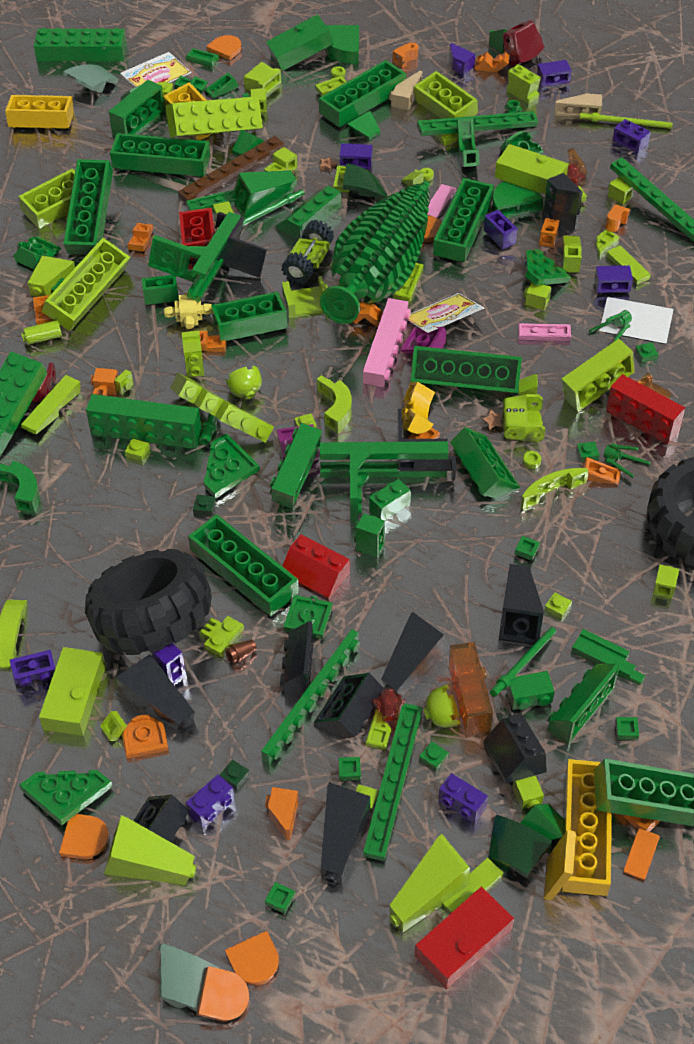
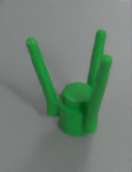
[589,310,632,341]
[604,443,651,478]

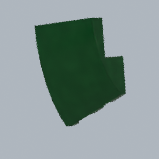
[343,164,388,202]
[488,815,552,878]

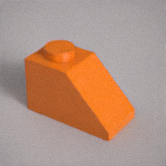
[265,787,299,840]

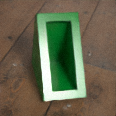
[232,129,264,156]

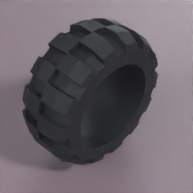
[647,457,694,567]
[85,549,212,655]

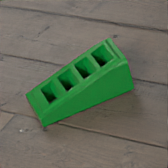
[204,72,239,99]

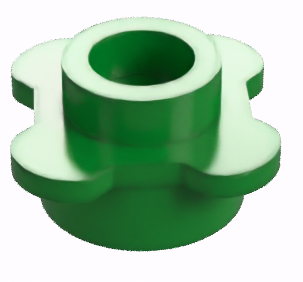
[504,100,522,113]

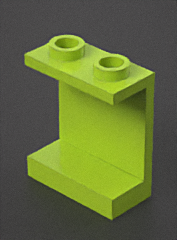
[282,276,328,318]

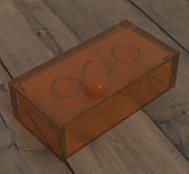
[448,642,493,738]

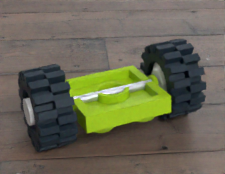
[281,220,334,285]

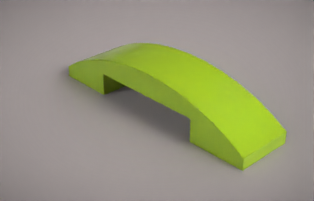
[521,468,589,510]
[0,599,28,669]

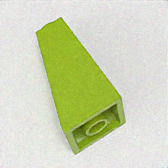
[104,816,196,885]
[388,834,470,932]

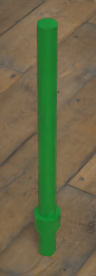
[242,189,305,227]
[489,627,556,697]

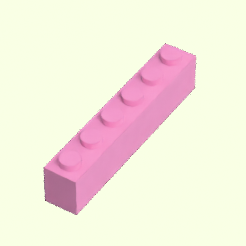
[363,298,411,387]

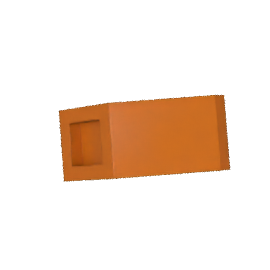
[474,52,510,72]
[353,302,383,328]

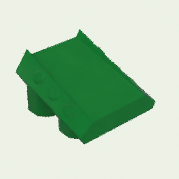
[499,131,544,155]
[13,236,61,270]

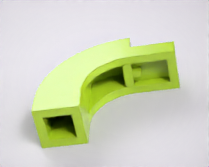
[317,375,352,434]

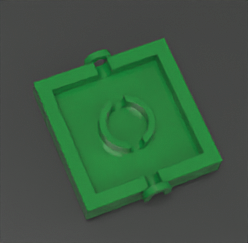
[283,595,333,639]

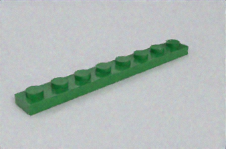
[417,111,539,136]
[609,157,694,242]
[261,629,360,765]
[363,703,423,861]

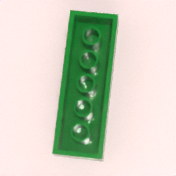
[34,28,127,61]
[319,60,406,127]
[110,133,211,177]
[63,159,113,255]
[433,178,494,262]
[411,346,522,393]
[0,351,47,457]
[86,394,202,449]
[188,514,299,617]
[594,758,694,826]

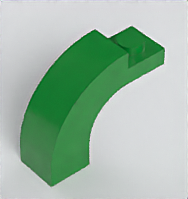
[457,118,480,167]
[0,461,40,513]

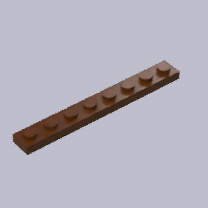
[178,136,285,202]

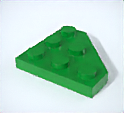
[524,249,571,286]
[204,433,260,498]
[19,770,112,825]

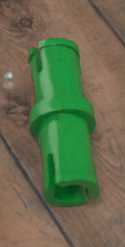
[199,413,218,446]

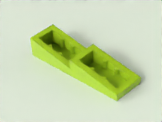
[21,375,81,434]

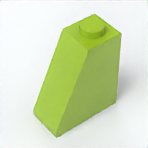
[28,256,75,297]

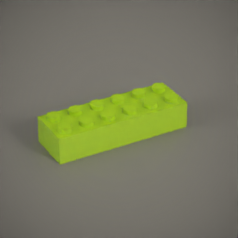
[166,97,263,138]
[42,238,130,331]

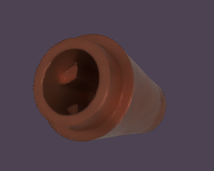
[225,639,257,663]

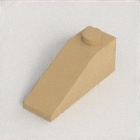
[389,71,423,110]
[554,94,602,117]

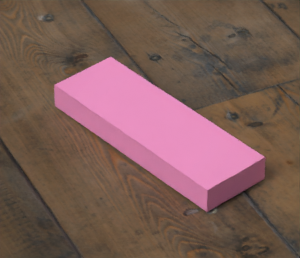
[427,184,456,218]
[518,323,571,341]

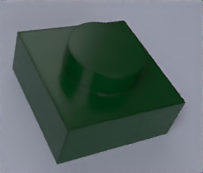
[193,494,216,516]
[219,759,250,790]

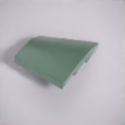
[63,64,119,93]
[158,943,221,1012]

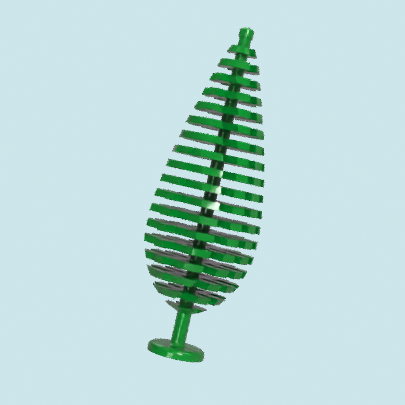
[320,181,430,324]

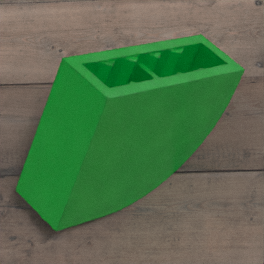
[325,25,359,64]
[492,181,543,218]

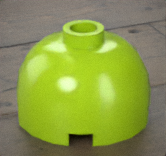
[225,366,262,399]
[423,684,461,728]

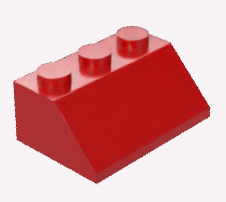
[179,208,215,260]
[282,534,350,600]

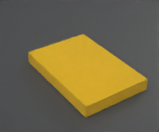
[544,830,576,900]

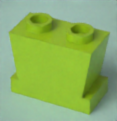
[243,62,281,95]
[506,64,541,104]
[181,331,204,377]

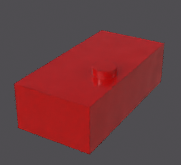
[414,886,514,989]

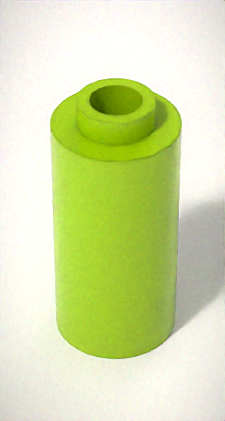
[21,320,62,345]

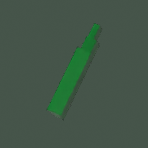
[571,629,646,685]

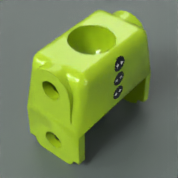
[502,394,545,442]

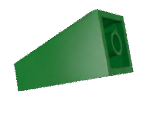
[232,170,297,218]

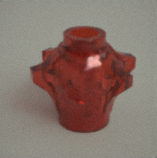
[567,164,585,187]
[373,689,406,722]

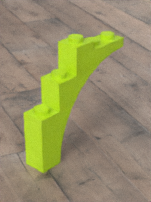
[170,372,274,443]

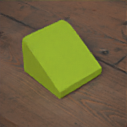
[401,172,424,186]
[519,374,538,395]

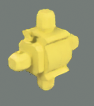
[164,293,212,329]

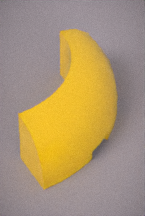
[402,382,435,434]

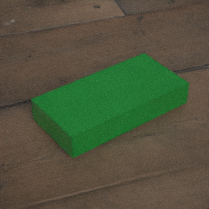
[186,48,219,68]

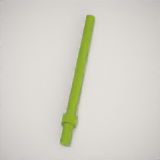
[579,112,673,129]

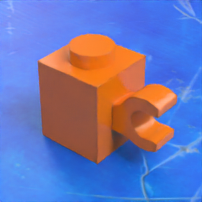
[91,368,118,396]

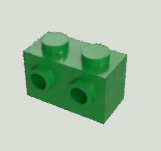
[142,275,179,305]
[369,479,411,520]
[354,513,385,558]
[506,671,555,710]

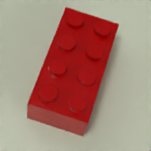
[606,374,685,445]

